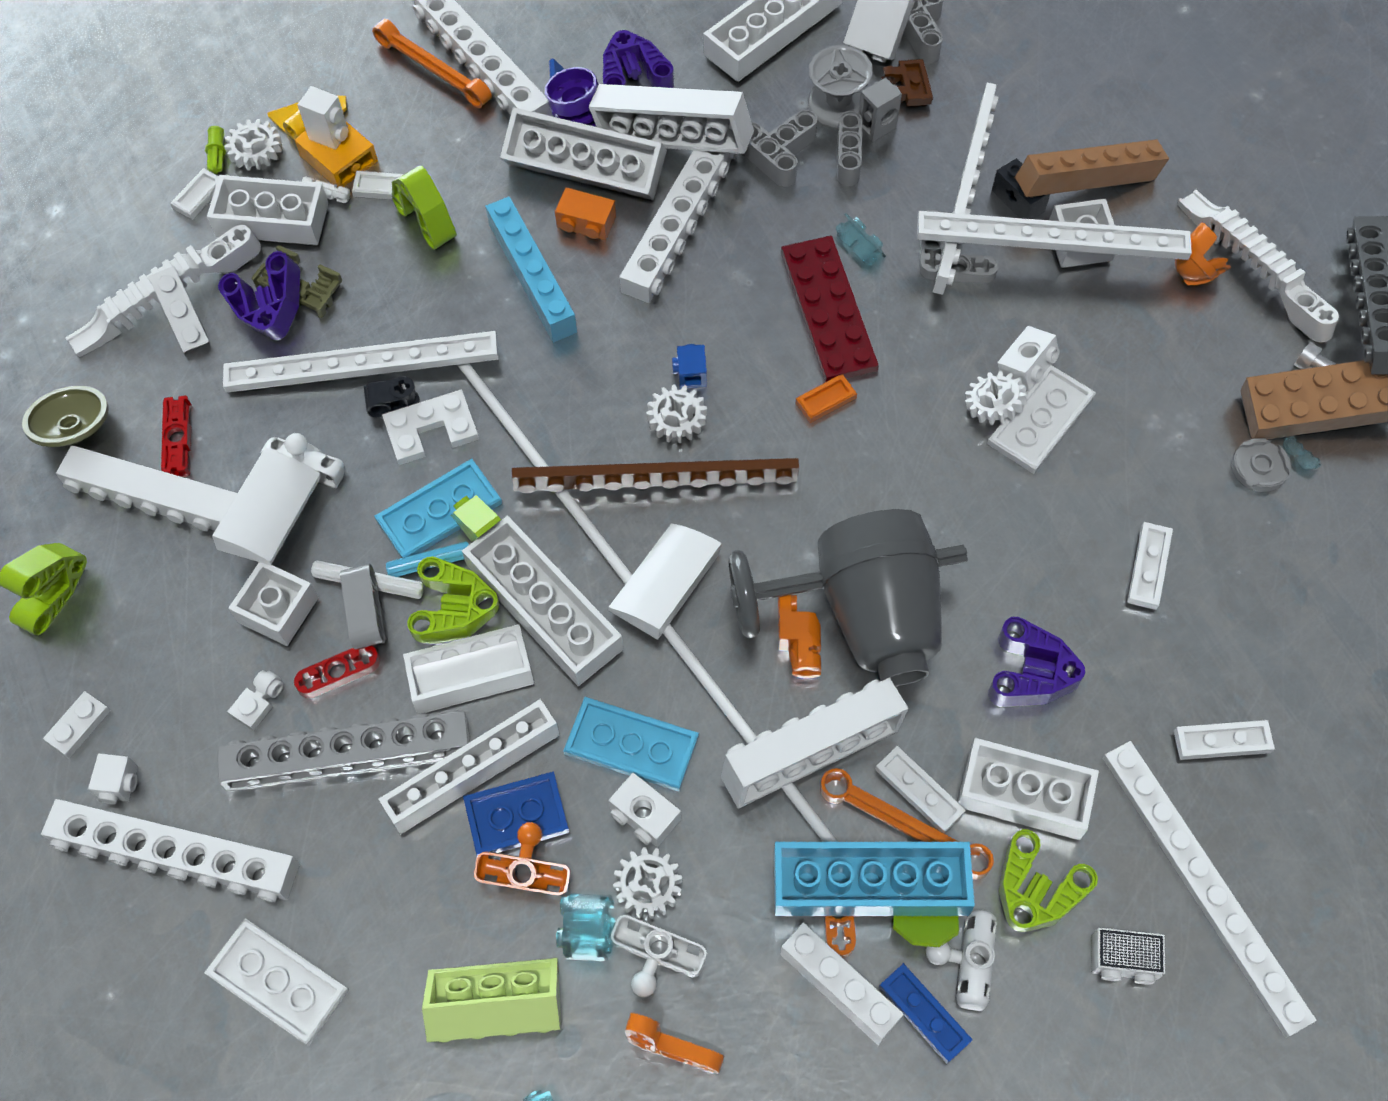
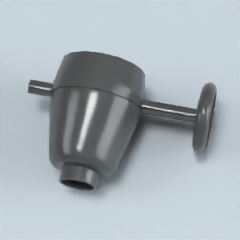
[728,509,968,686]

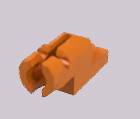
[778,595,821,678]

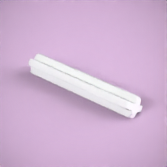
[311,560,424,599]

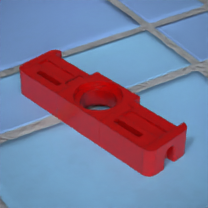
[161,395,192,477]

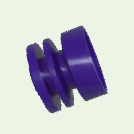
[545,67,598,127]

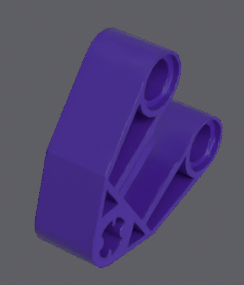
[603,30,674,88]
[218,251,300,340]
[988,616,1085,707]

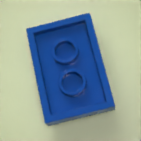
[463,771,570,856]

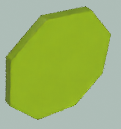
[893,916,959,947]

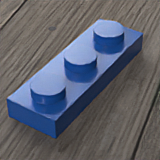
[879,963,973,1064]

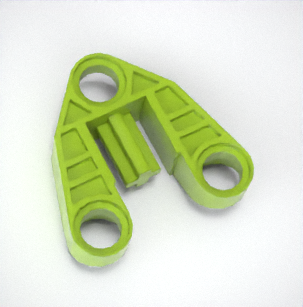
[407,556,499,644]
[998,829,1098,932]

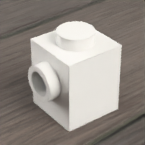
[88,753,138,804]

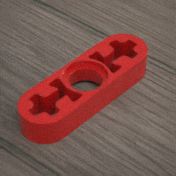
[294,646,380,698]

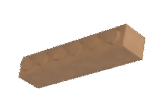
[1015,139,1169,197]

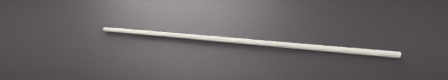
[457,363,837,842]

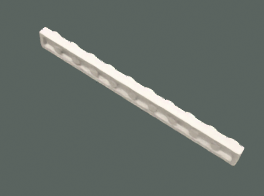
[933,82,999,295]
[917,211,1192,260]
[223,331,499,393]
[1102,741,1317,1038]

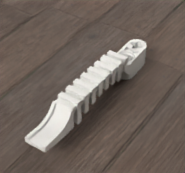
[1177,190,1339,342]
[65,225,261,357]

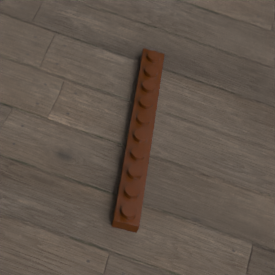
[512,458,799,493]

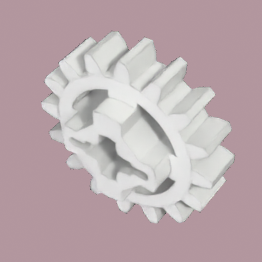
[224,119,282,170]
[965,371,1027,425]
[646,384,707,443]
[613,847,682,919]

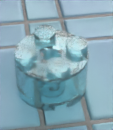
[556,893,615,962]

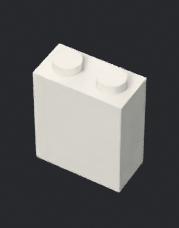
[843,0,915,63]

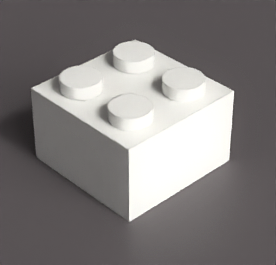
[1049,199,1115,268]
[228,562,319,646]

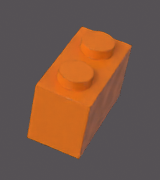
[555,188,616,241]

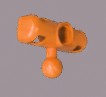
[474,822,571,895]

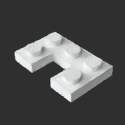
[382,389,479,465]

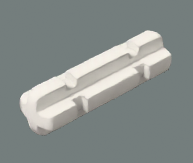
[301,176,351,203]

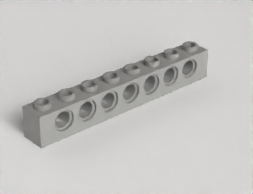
[218,709,470,791]

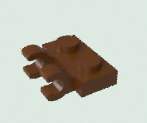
[881,59,933,106]

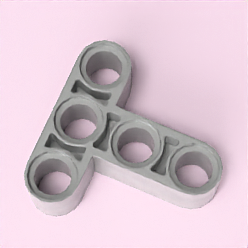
[904,0,944,63]
[743,110,817,187]

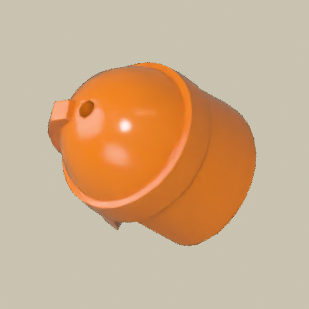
[1175,222,1231,285]

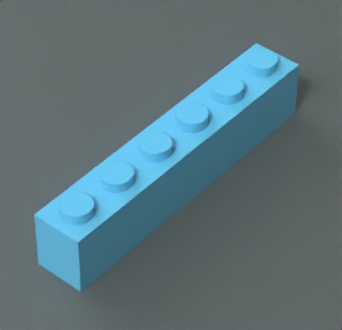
[485,196,577,343]

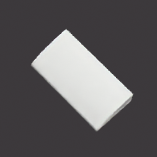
[212,448,321,565]
[608,523,722,640]
[403,624,534,714]

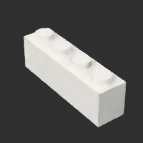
[780,923,904,1046]

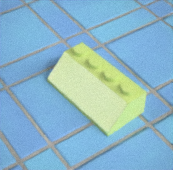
[422,958,561,1042]

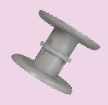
[808,45,873,127]

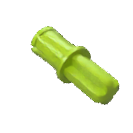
[205,126,226,174]

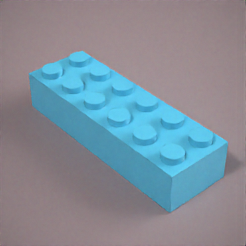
[773,842,975,916]

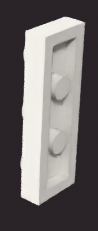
[148,266,210,353]
[1127,522,1173,610]
[1174,720,1275,760]
[875,746,966,834]

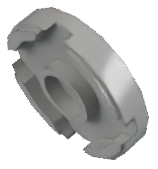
[1231,438,1291,492]

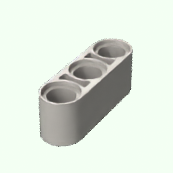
[837,111,862,186]
[340,564,385,649]

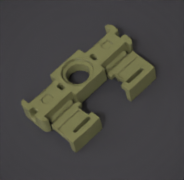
[252,245,342,318]

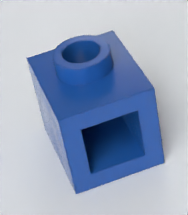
[672,344,707,389]

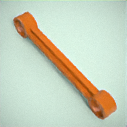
[372,19,492,108]
[820,768,994,880]

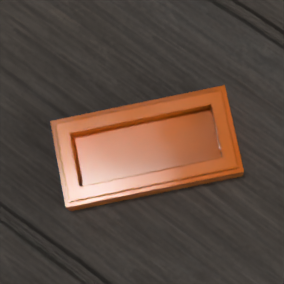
[795,374,857,423]

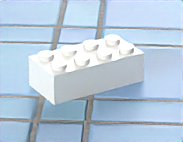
[207,175,329,245]
[958,738,1099,840]

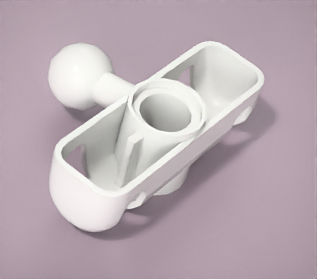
[260,433,345,488]
[926,910,997,1011]
[611,915,707,997]

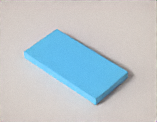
[374,459,503,558]
[563,697,699,792]

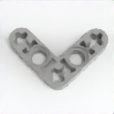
[919,210,998,283]

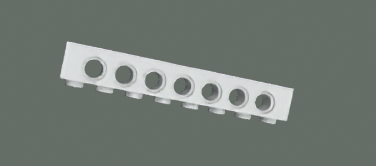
[413,0,552,116]
[619,150,738,304]
[41,799,300,902]

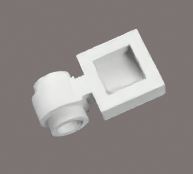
[227,670,284,731]

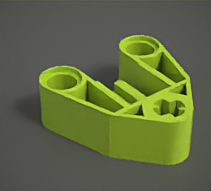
[392,165,457,250]
[0,543,87,636]

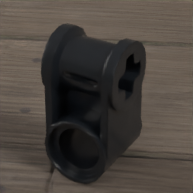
[364,376,420,418]

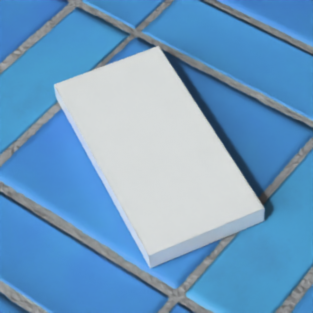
[987,365,1096,474]
[204,918,349,1046]

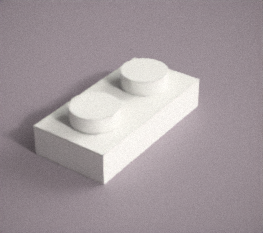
[43,691,111,758]

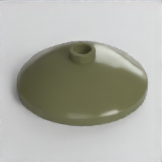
[22,386,109,447]

